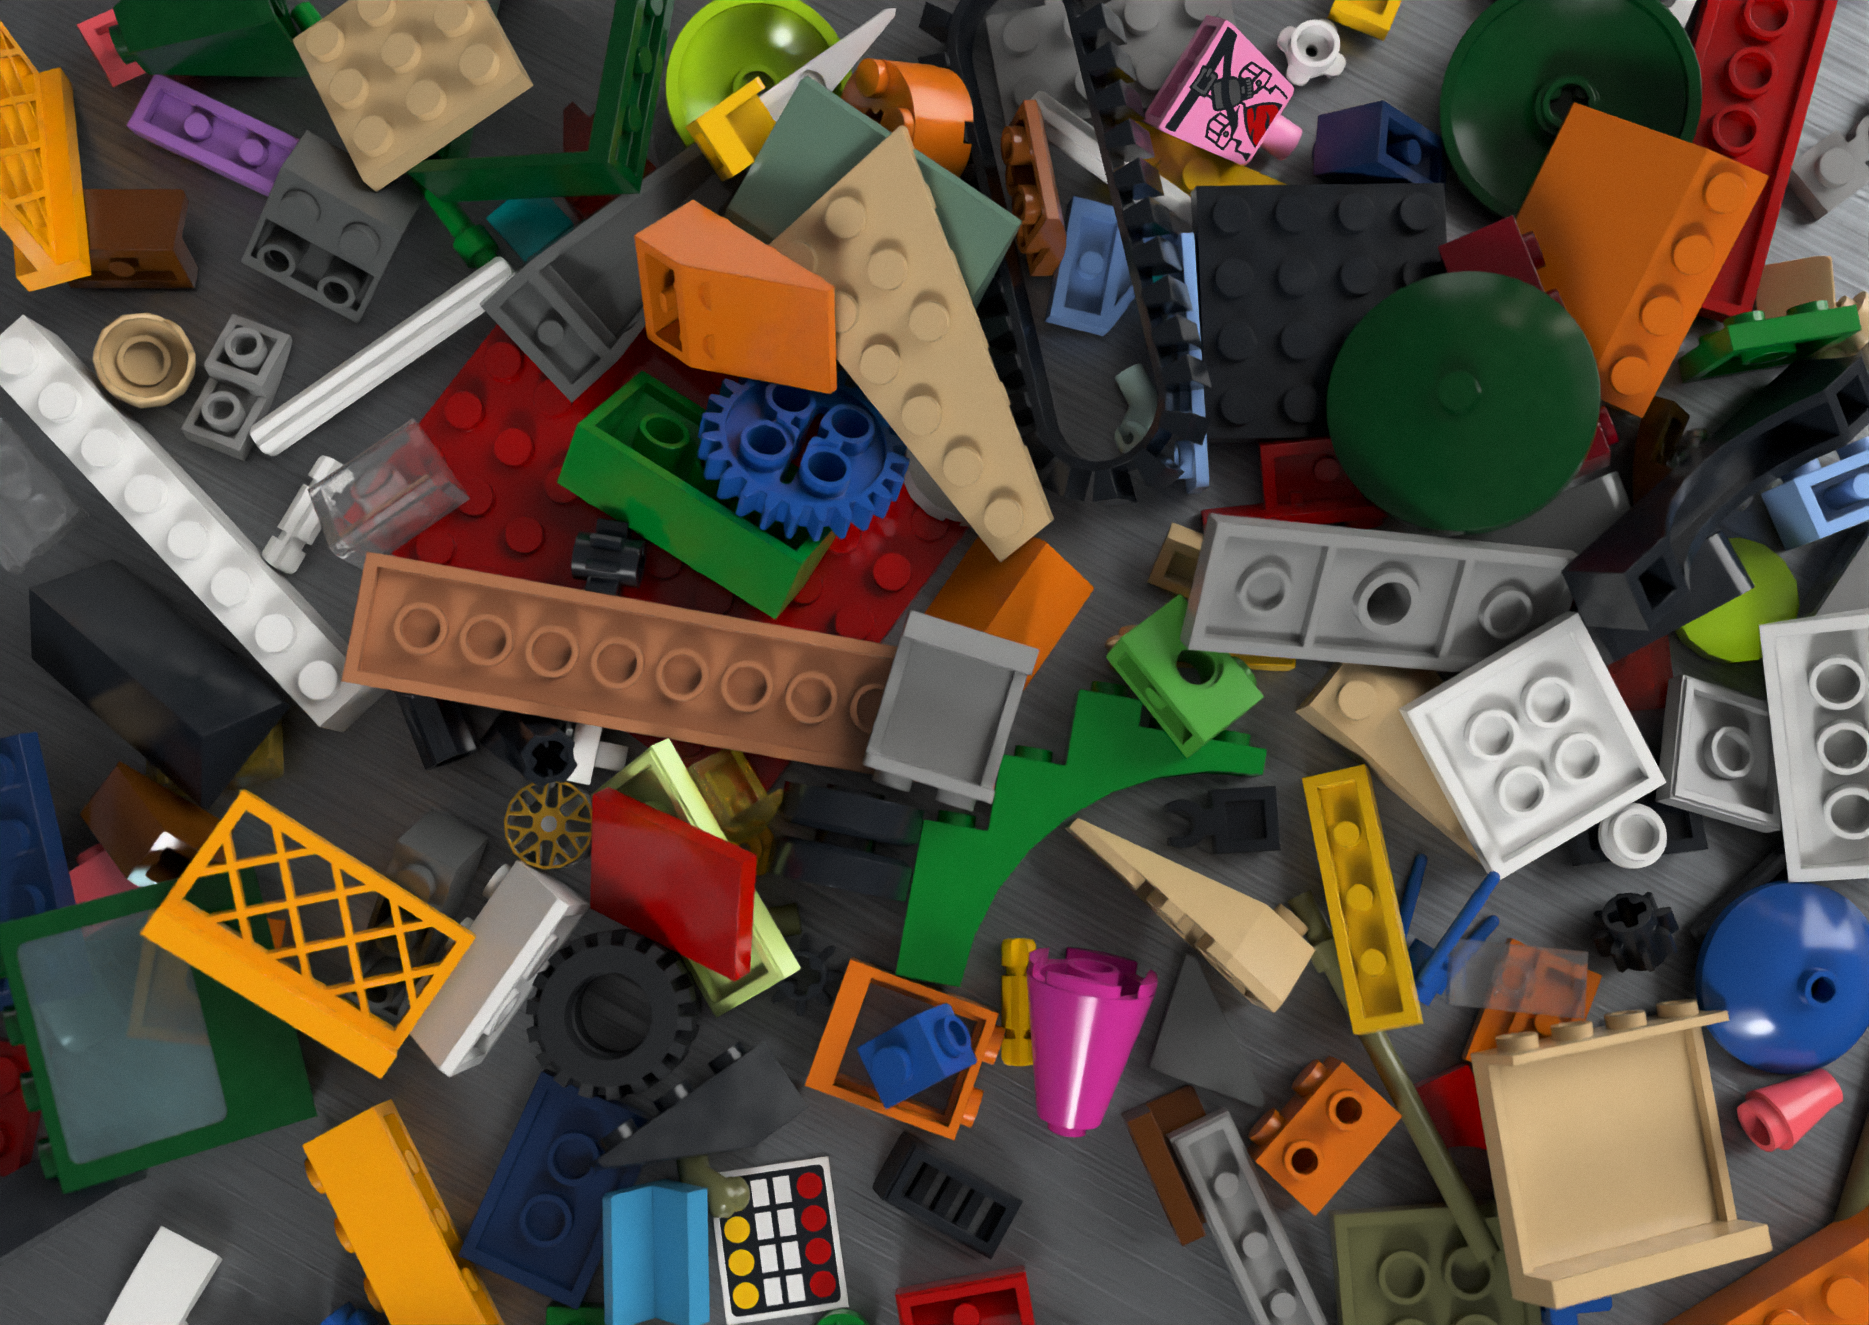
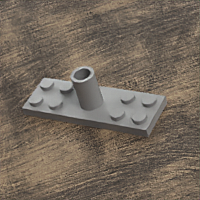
[1180,513,1578,672]

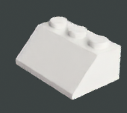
[406,860,590,1077]

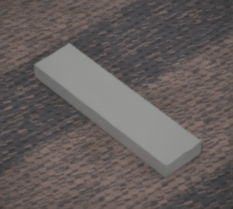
[1166,1107,1328,1325]

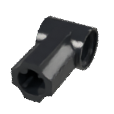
[391,690,481,770]
[479,710,578,788]

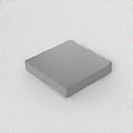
[1655,674,1781,833]

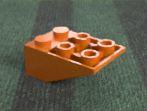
[634,200,837,394]

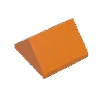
[924,536,1094,692]

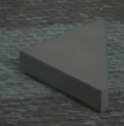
[1146,953,1266,1109]

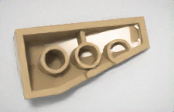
[1295,662,1481,864]
[1065,818,1315,1013]

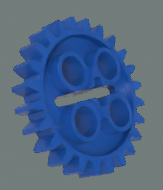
[697,370,910,541]

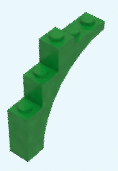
[895,681,1267,987]

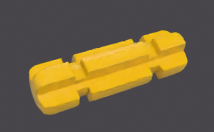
[1001,938,1036,1066]

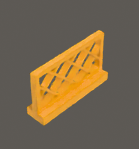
[0,20,92,292]
[140,788,476,1079]

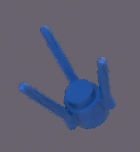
[1399,854,1500,1007]

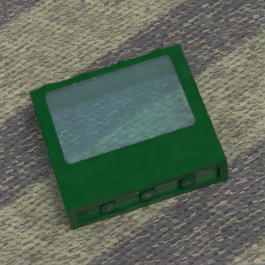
[0,856,318,1194]

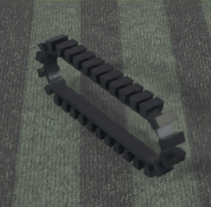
[918,0,1212,506]

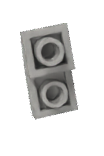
[181,314,293,461]

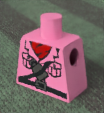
[1142,15,1302,166]

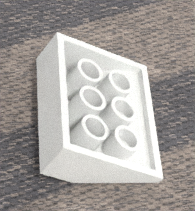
[1759,608,1869,883]

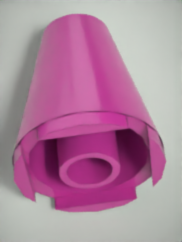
[1026,947,1158,1137]

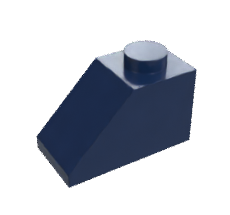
[1312,100,1448,190]

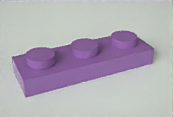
[127,75,300,197]

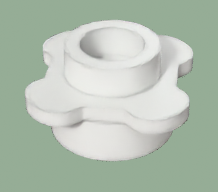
[1277,19,1346,86]

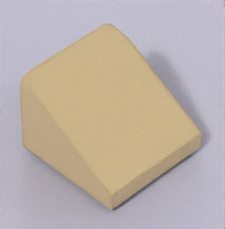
[1753,256,1836,319]

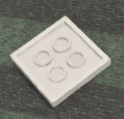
[1399,611,1666,880]

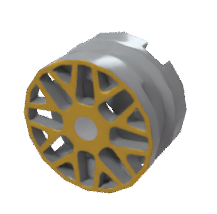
[504,782,592,869]

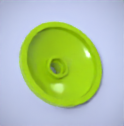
[665,0,852,147]

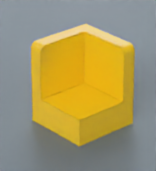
[686,76,776,182]

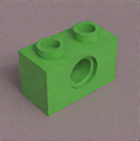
[1106,594,1264,758]

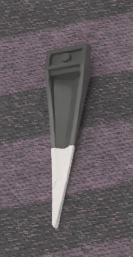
[479,8,896,402]

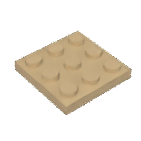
[292,0,534,192]

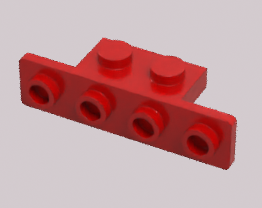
[1201,436,1388,532]

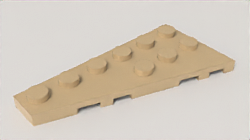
[769,125,1054,563]

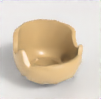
[93,312,196,409]

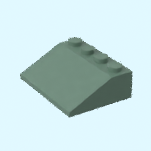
[724,76,1023,310]

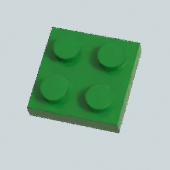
[1678,300,1862,384]

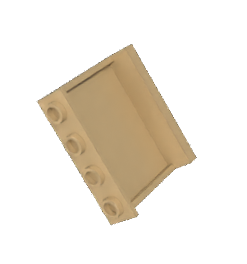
[1470,999,1772,1310]

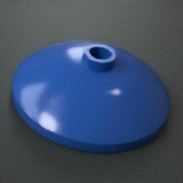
[1695,880,1869,1074]

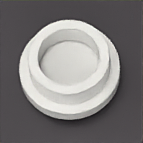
[1598,803,1667,869]

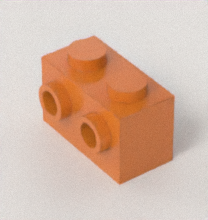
[1246,1055,1402,1216]

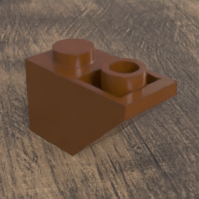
[80,761,235,887]

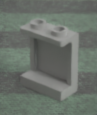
[862,610,1039,811]

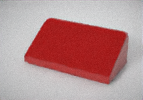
[895,1265,1035,1325]

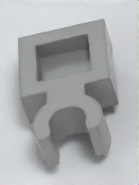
[1787,115,1869,221]

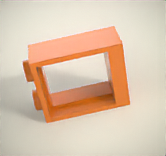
[805,957,1006,1140]

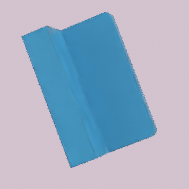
[602,1179,710,1325]

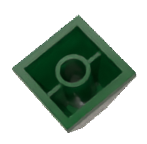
[109,0,309,77]

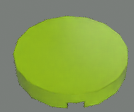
[1675,537,1800,664]

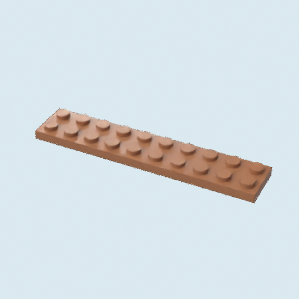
[341,551,996,790]

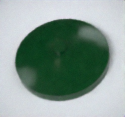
[1438,0,1702,219]
[1326,271,1601,536]

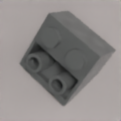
[241,130,425,324]

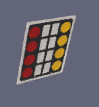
[713,1156,849,1325]

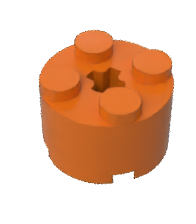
[841,58,974,178]

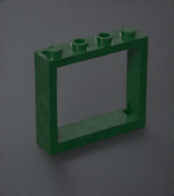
[407,0,675,203]

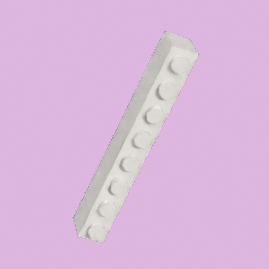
[0,315,388,732]

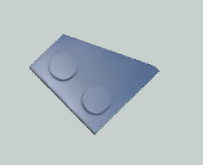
[1044,196,1179,336]

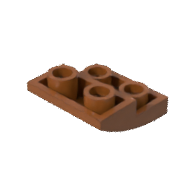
[1001,100,1066,277]

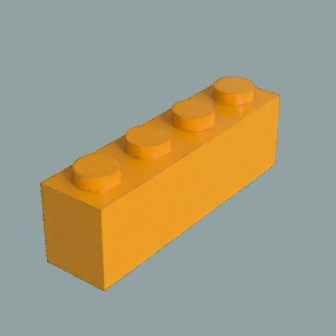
[302,1099,505,1325]

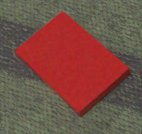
[590,787,757,982]

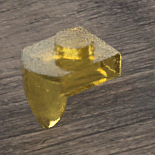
[686,749,783,843]

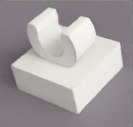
[564,721,629,785]

